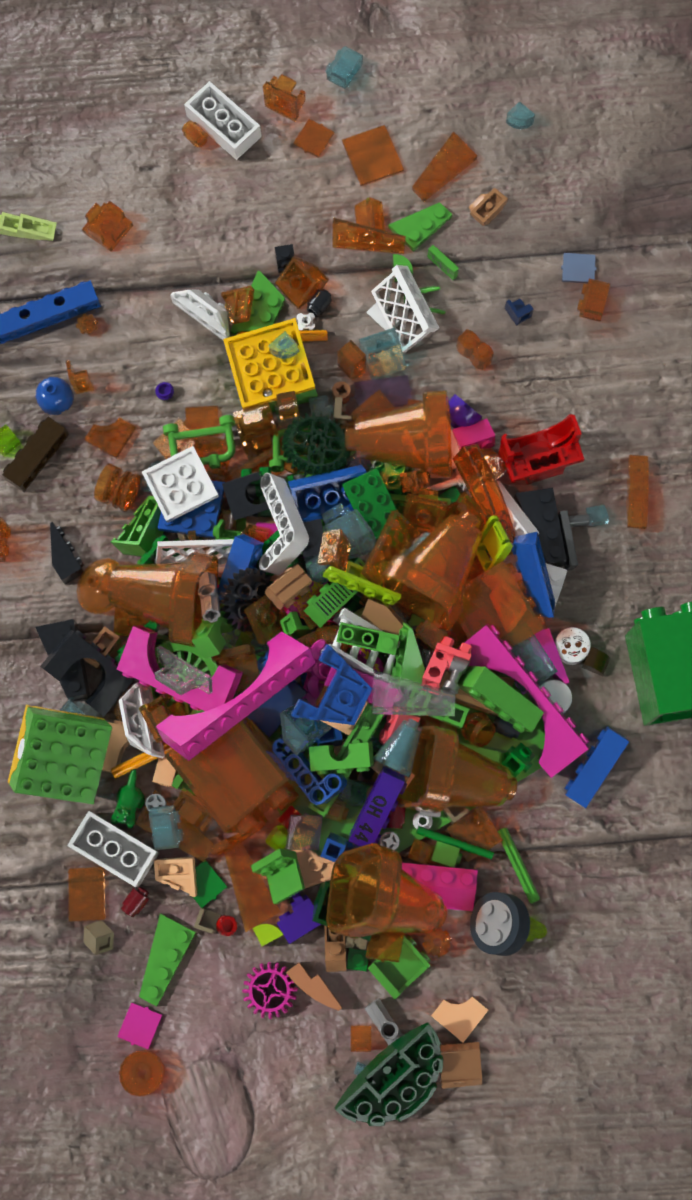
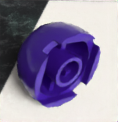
[445,394,482,428]

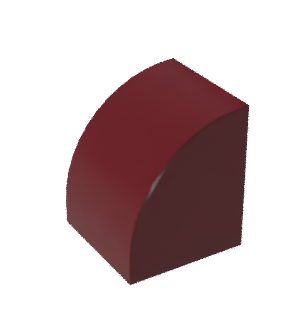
[277,805,305,833]

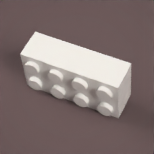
[184,81,261,160]
[67,811,159,888]

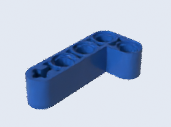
[272,739,347,805]

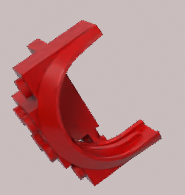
[498,414,585,485]

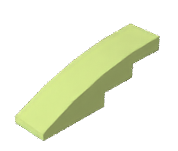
[0,212,57,241]

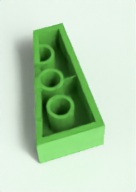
[457,666,544,733]

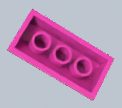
[393,862,478,911]

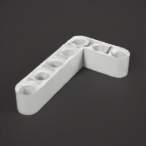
[259,473,309,575]

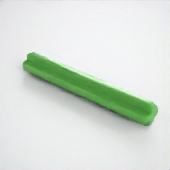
[497,827,540,903]

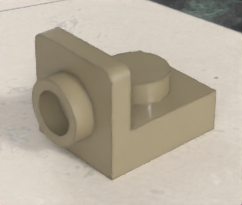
[334,397,353,428]

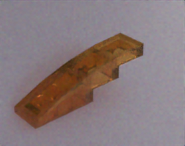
[626,455,649,529]

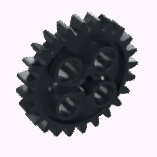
[219,567,276,632]

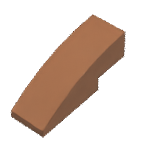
[286,962,342,1011]

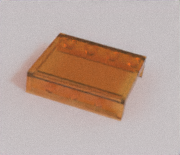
[444,561,546,647]

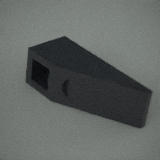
[50,522,85,585]

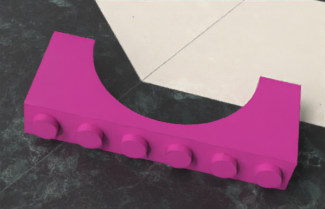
[117,625,243,711]

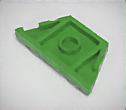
[230,271,285,335]

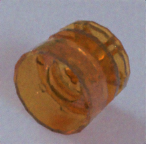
[94,464,141,512]

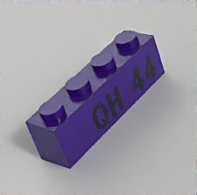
[348,765,407,851]

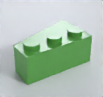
[111,496,164,556]

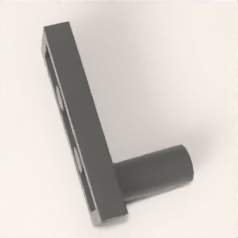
[558,510,590,571]

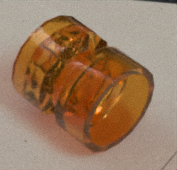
[474,448,506,480]

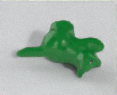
[110,769,145,828]

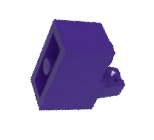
[277,892,321,944]

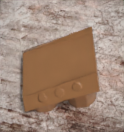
[440,1042,482,1089]

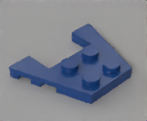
[291,644,372,725]

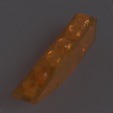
[453,444,515,556]

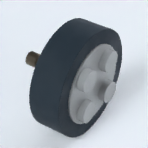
[470,892,530,956]

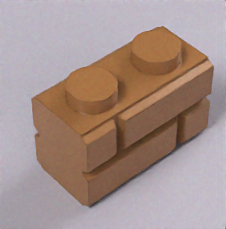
[265,565,312,610]

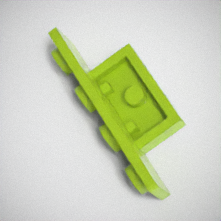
[323,561,401,605]

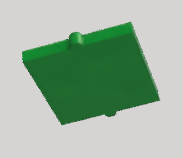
[193,860,227,908]

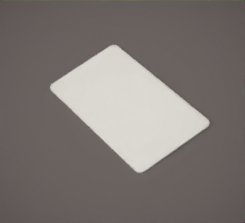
[367,302,401,333]

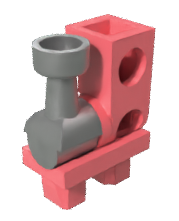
[422,636,472,695]

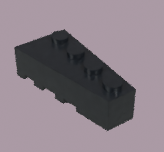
[513,488,567,567]
[35,619,90,702]

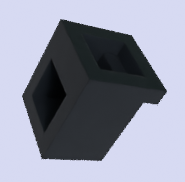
[275,244,296,273]

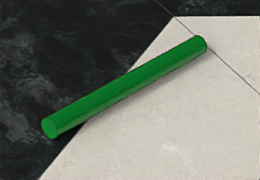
[416,826,494,859]

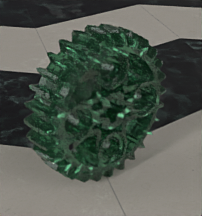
[282,412,352,477]

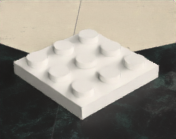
[142,446,219,523]

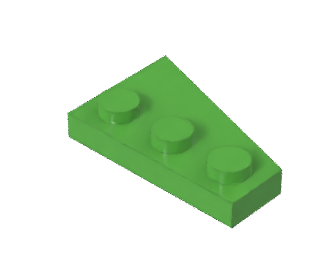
[388,202,452,252]

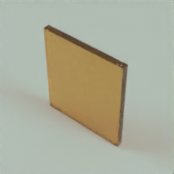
[342,125,404,186]

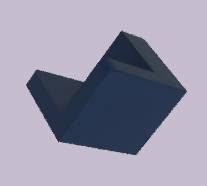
[505,299,534,326]

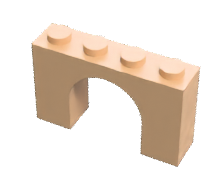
[102,720,182,788]

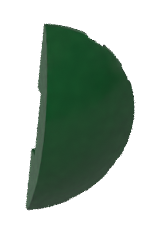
[335,1022,443,1126]

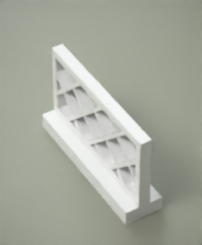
[371,265,439,353]
[154,539,234,579]

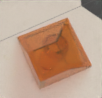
[275,256,329,309]

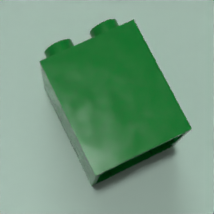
[625,602,692,726]

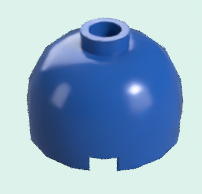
[35,377,74,415]

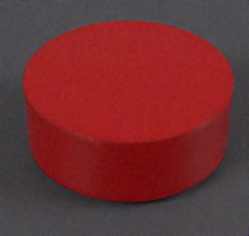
[216,915,237,936]

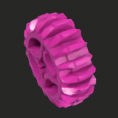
[242,962,298,1019]

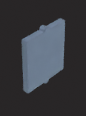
[561,253,597,284]

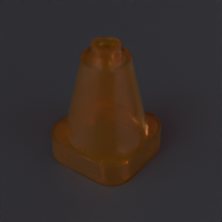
[345,390,452,479]
[381,511,482,631]
[101,552,219,647]
[396,725,517,812]
[326,843,447,939]

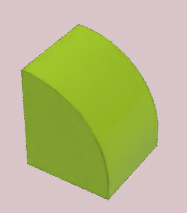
[253,924,283,947]

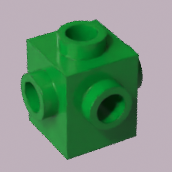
[501,743,535,778]

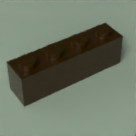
[2,416,69,492]

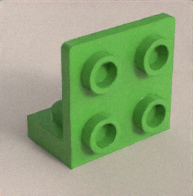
[251,849,305,904]

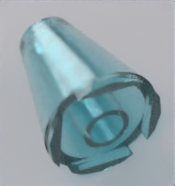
[373,718,422,777]

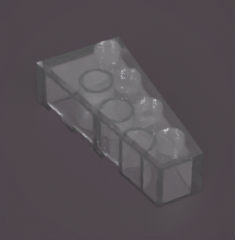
[371,670,455,716]

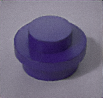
[155,382,174,401]

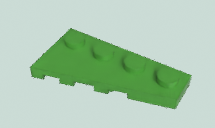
[139,914,196,1007]

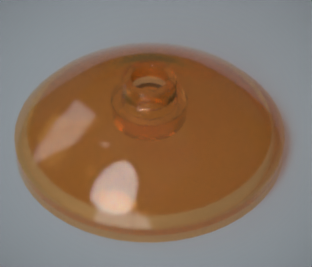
[77,558,126,614]

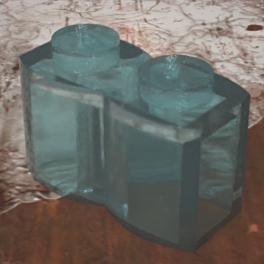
[325,46,363,89]
[149,805,183,850]

